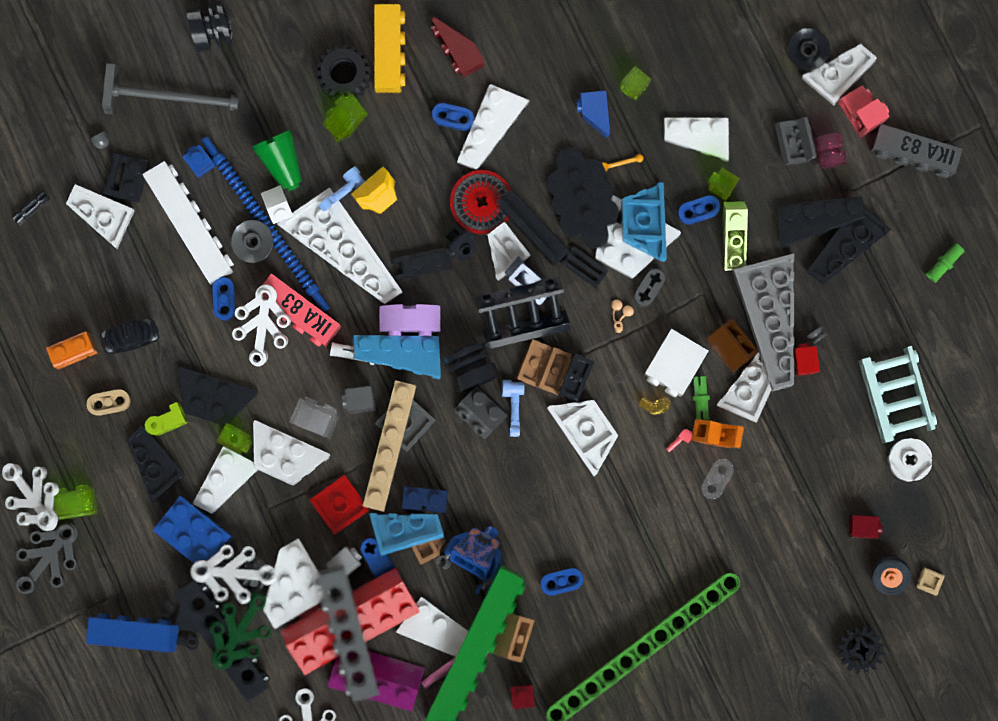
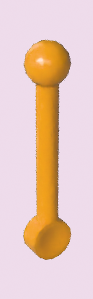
[602,154,643,171]

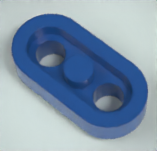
[432,103,474,131]
[678,196,720,225]
[212,277,236,321]
[540,568,583,595]

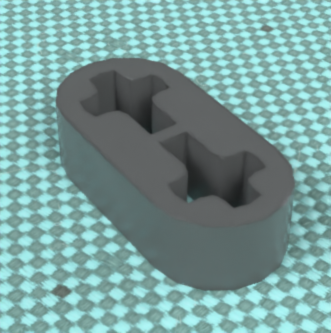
[634,269,665,307]

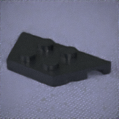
[178,367,259,427]

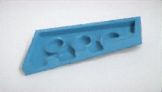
[353,335,441,379]

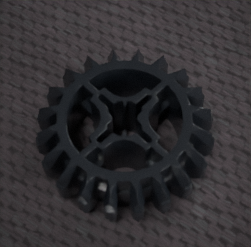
[100,319,159,355]

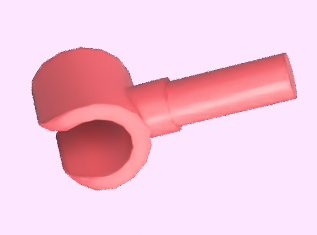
[666,429,693,452]

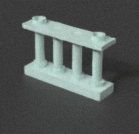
[858,346,937,444]

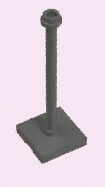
[102,63,239,115]

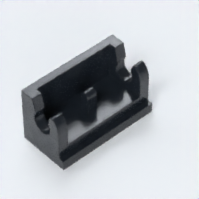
[556,353,594,401]

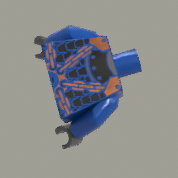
[436,526,503,592]

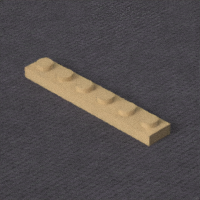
[363,380,416,512]

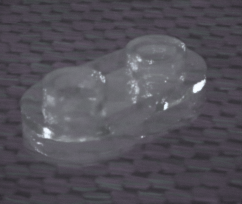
[701,459,734,499]

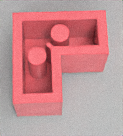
[838,85,889,138]

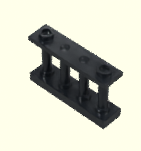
[475,277,571,350]

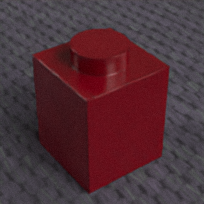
[849,515,882,539]
[511,684,535,709]

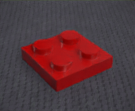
[310,475,370,535]

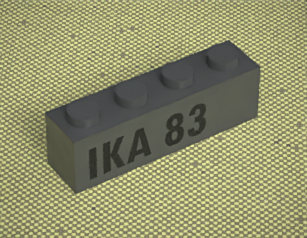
[870,124,963,178]

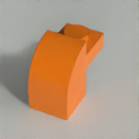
[692,419,744,448]

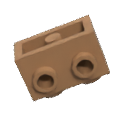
[489,613,534,662]

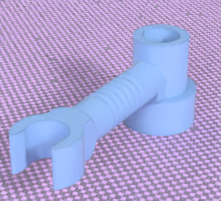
[318,166,365,212]
[501,380,524,437]

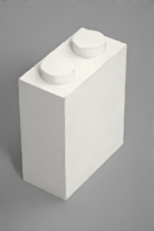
[644,329,708,397]

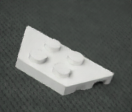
[547,400,618,477]
[253,420,330,486]

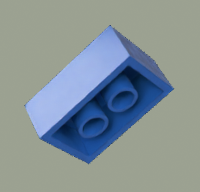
[153,496,234,571]

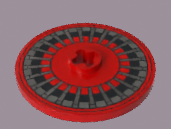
[450,170,511,234]

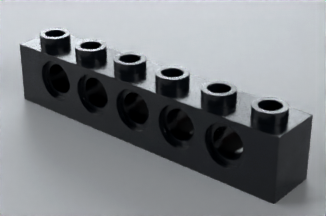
[173,579,271,702]

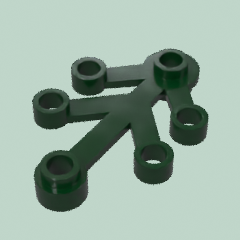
[209,592,272,670]

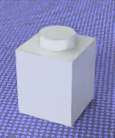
[261,185,293,224]

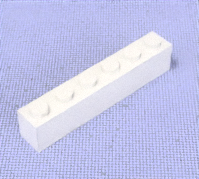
[142,161,234,285]

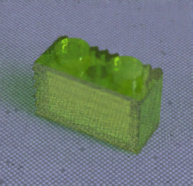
[323,94,368,142]
[53,484,98,520]

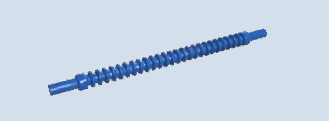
[201,137,330,313]

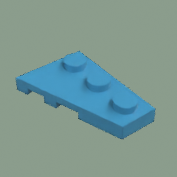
[369,513,444,556]

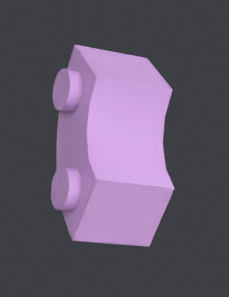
[380,304,440,336]

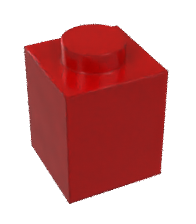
[793,343,820,376]

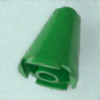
[252,130,302,192]

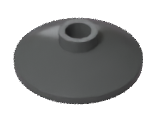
[231,220,273,263]

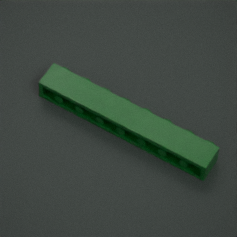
[425,565,527,721]

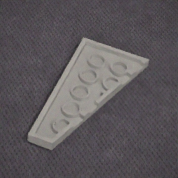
[733,254,794,392]

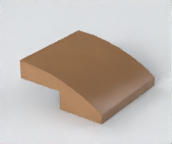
[515,339,572,395]

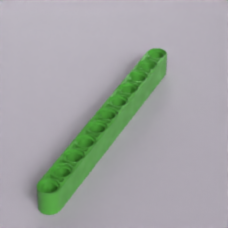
[546,573,740,721]

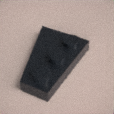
[126,425,185,503]

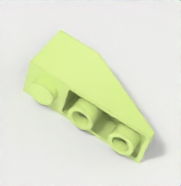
[723,201,748,271]

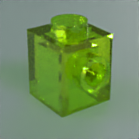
[620,66,651,100]
[708,168,740,200]
[216,423,252,455]

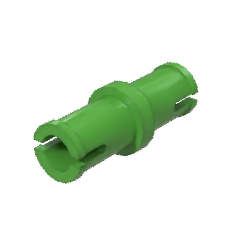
[926,243,965,283]
[693,376,710,420]

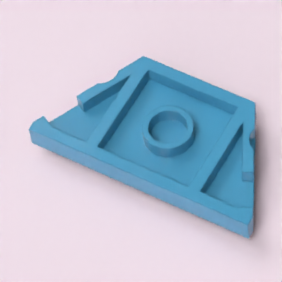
[621,182,667,262]

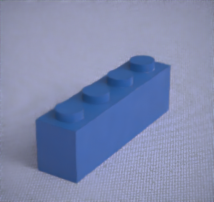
[86,614,179,652]

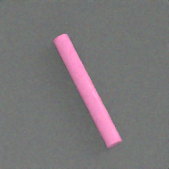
[421,657,456,689]

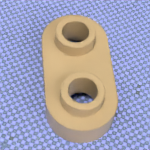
[87,389,131,416]

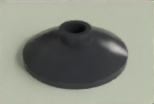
[788,28,830,70]

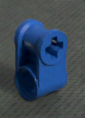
[361,538,395,578]

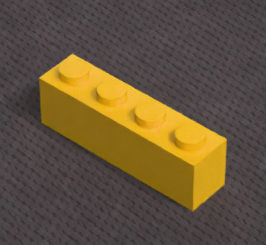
[375,4,405,93]

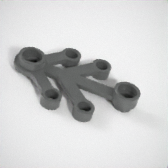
[16,523,78,594]

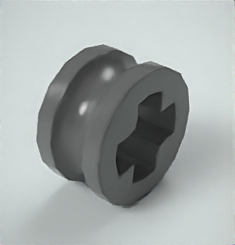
[807,326,828,345]

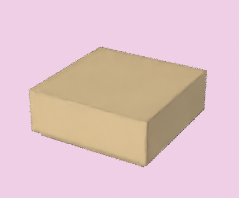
[916,567,945,596]

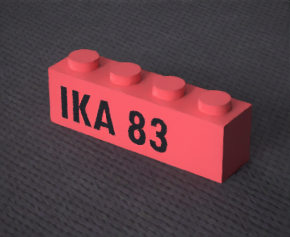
[263,274,341,347]

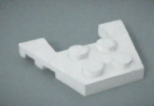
[595,195,681,279]

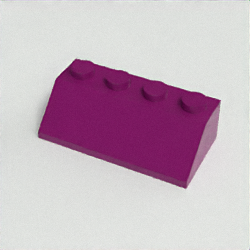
[328,650,425,712]

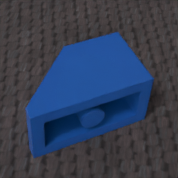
[576,91,610,137]

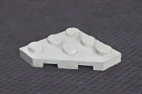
[264,539,332,629]

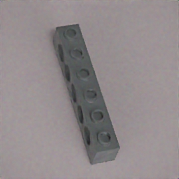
[315,564,379,702]

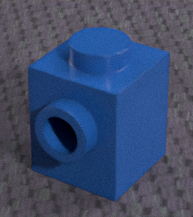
[183,145,215,178]

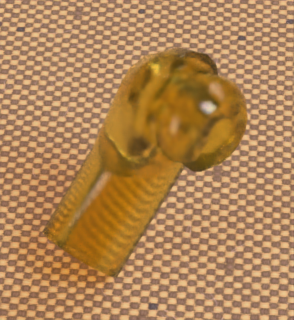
[638,396,671,415]

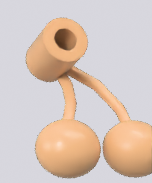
[611,300,634,333]

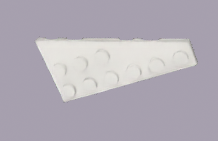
[277,188,403,305]

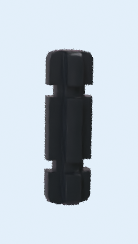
[12,191,50,225]

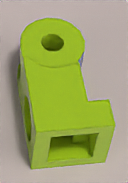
[145,402,189,436]

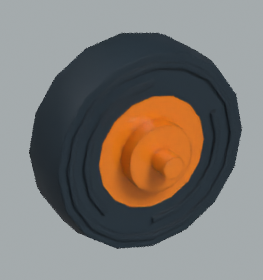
[871,556,911,595]

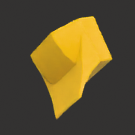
[351,167,397,214]

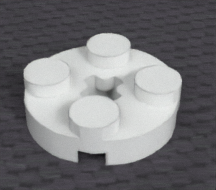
[887,438,932,482]

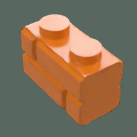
[46,331,98,370]

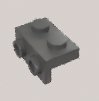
[775,117,816,165]
[454,386,507,439]

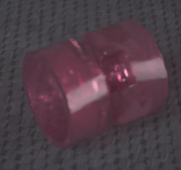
[814,133,848,169]

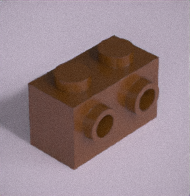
[706,318,759,372]

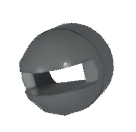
[90,131,109,149]

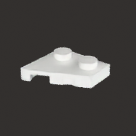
[488,222,531,281]

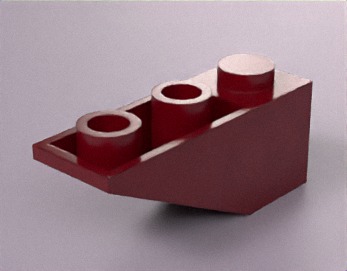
[430,17,485,78]

